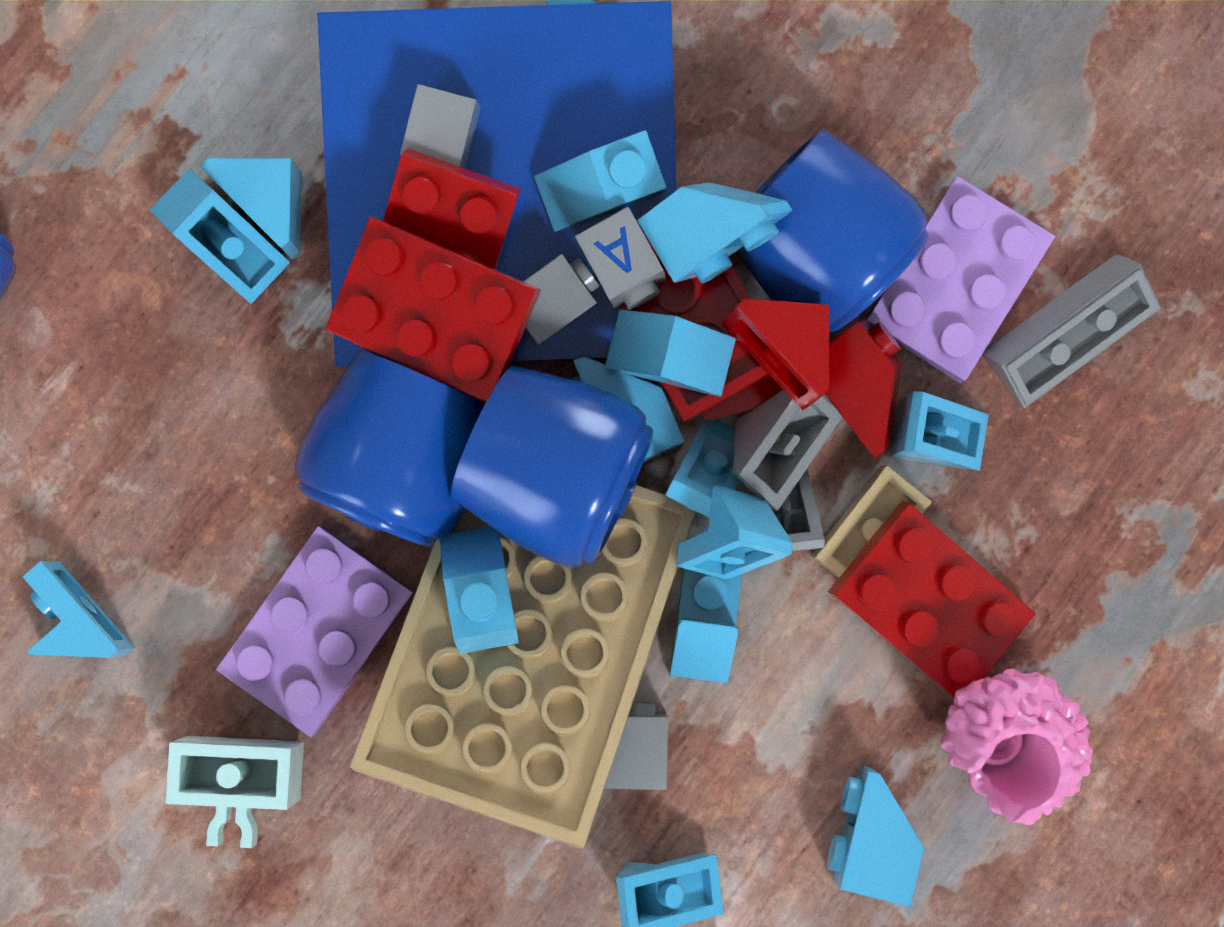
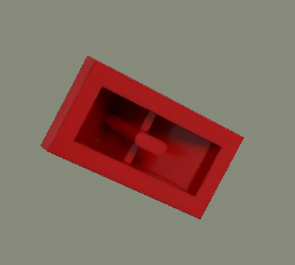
[721,298,829,410]

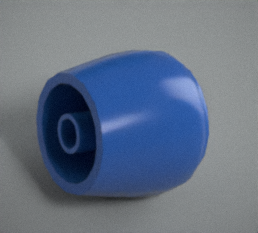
[736,128,928,335]
[295,350,485,547]
[450,366,653,567]

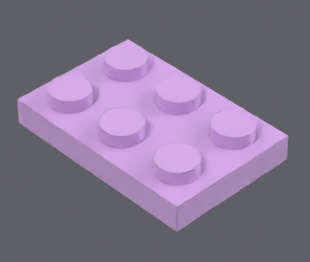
[867,176,1056,384]
[216,526,416,737]

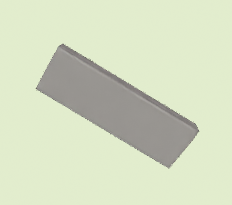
[983,255,1161,409]

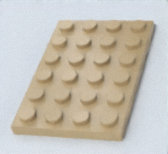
[350,485,696,850]

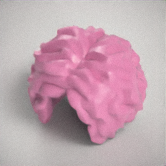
[940,669,1093,825]

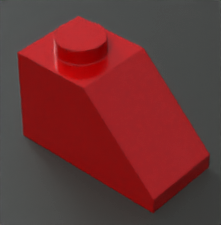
[825,318,901,458]

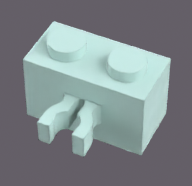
[165,736,304,848]

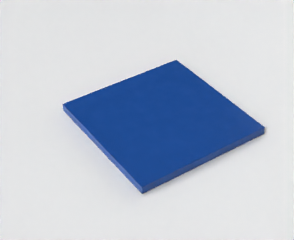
[317,1,677,367]

